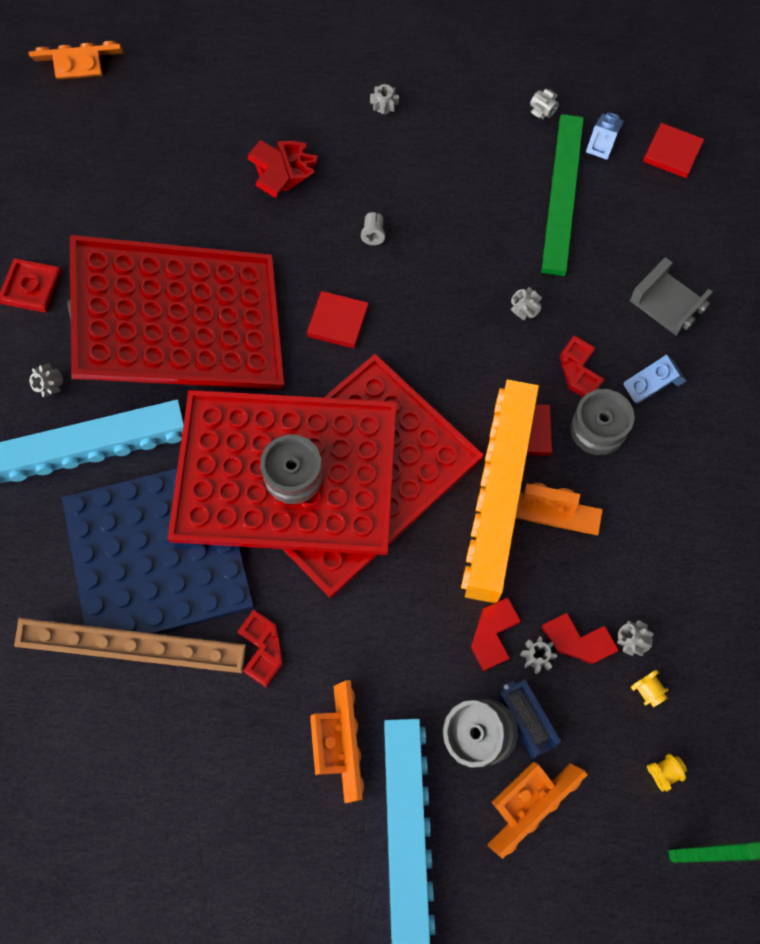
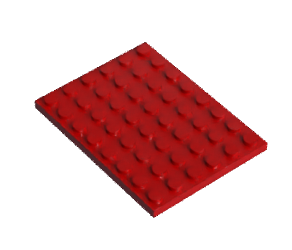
[70,235,284,389]
[283,354,484,599]
[168,390,396,555]

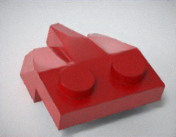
[255,141,317,192]

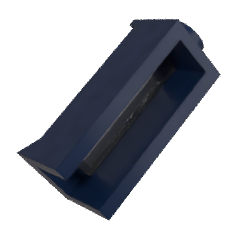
[498,680,561,761]

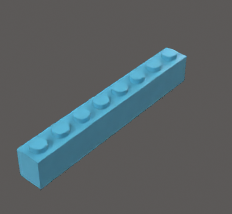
[0,400,184,483]
[384,719,435,944]

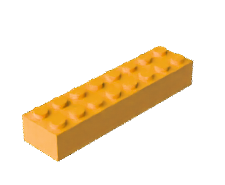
[461,380,539,603]

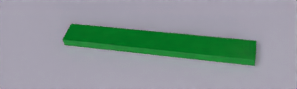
[541,114,583,276]
[668,841,760,863]

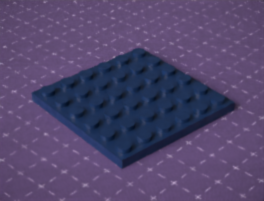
[62,469,254,634]

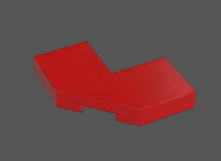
[248,140,289,198]
[560,335,604,397]
[471,597,521,672]
[237,610,283,688]
[541,613,619,665]

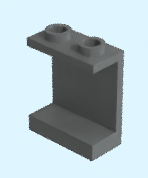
[630,257,713,336]

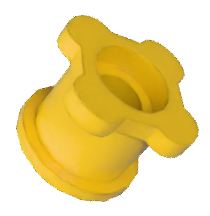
[631,670,669,708]
[647,754,687,792]

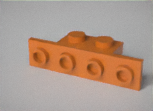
[29,41,124,80]
[515,483,602,536]
[310,680,364,803]
[487,762,587,859]

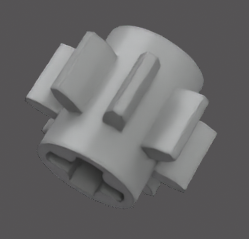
[370,84,399,114]
[530,89,559,119]
[511,287,542,320]
[30,364,63,397]
[617,620,654,656]
[520,637,557,674]

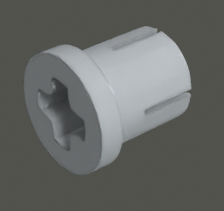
[361,212,385,245]

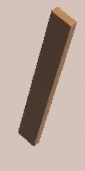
[14,618,246,673]

